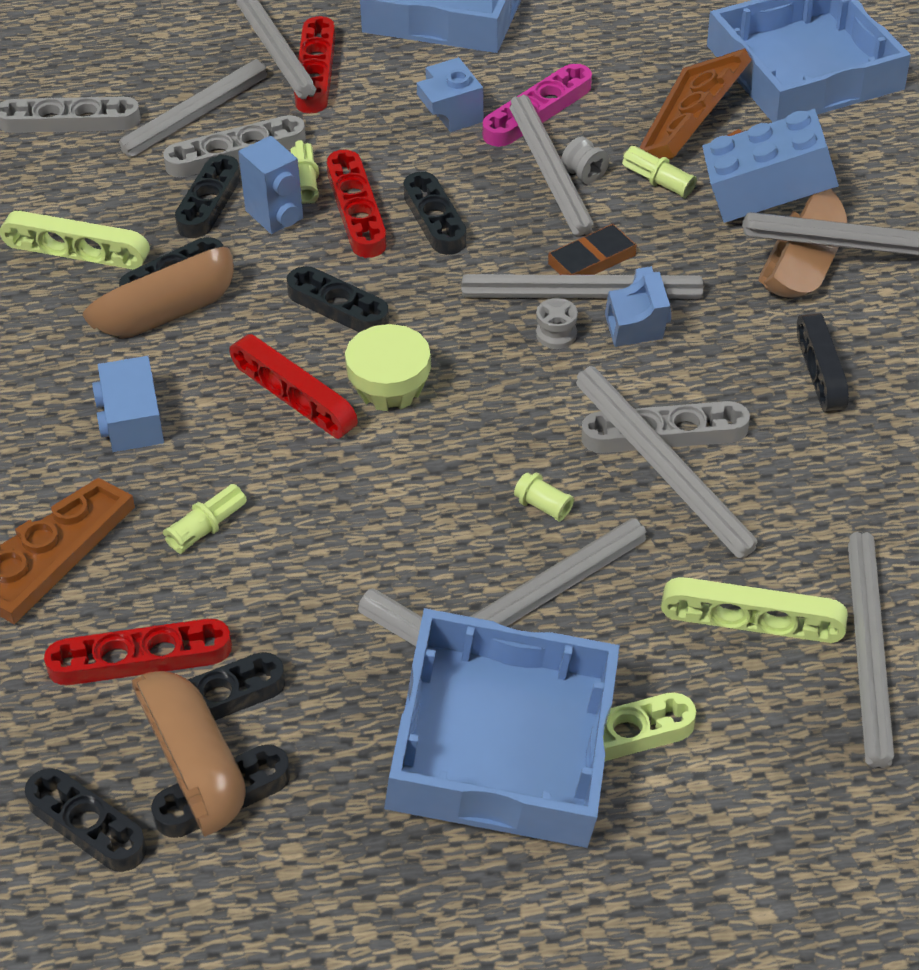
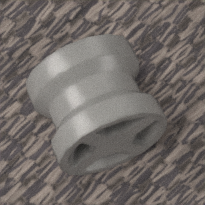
[561,136,610,185]
[536,298,578,349]

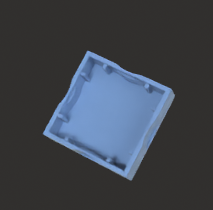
[360,0,521,53]
[707,0,911,122]
[384,608,620,848]

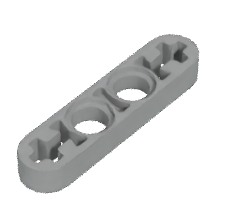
[0,96,141,133]
[163,115,306,177]
[581,401,750,453]

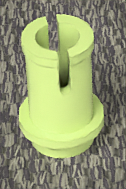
[514,472,574,522]

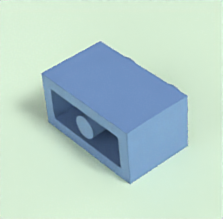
[238,136,303,234]
[92,355,164,452]

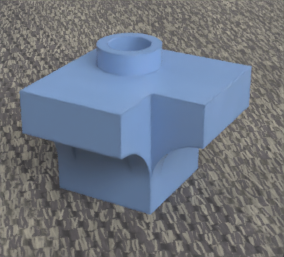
[416,57,484,132]
[605,266,671,347]

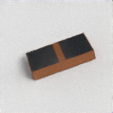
[548,224,636,275]

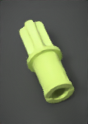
[290,140,319,204]
[622,146,697,198]
[163,484,247,554]

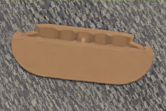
[758,189,847,298]
[82,247,234,339]
[132,671,246,837]

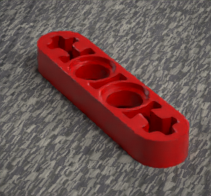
[294,16,336,114]
[327,150,386,258]
[229,334,358,439]
[44,618,232,685]

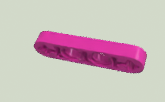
[482,64,592,147]

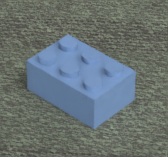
[702,108,839,223]

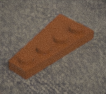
[639,48,752,161]
[0,478,135,625]

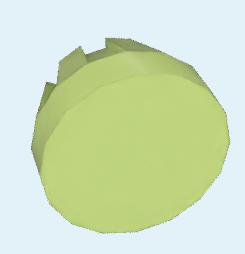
[345,324,431,411]

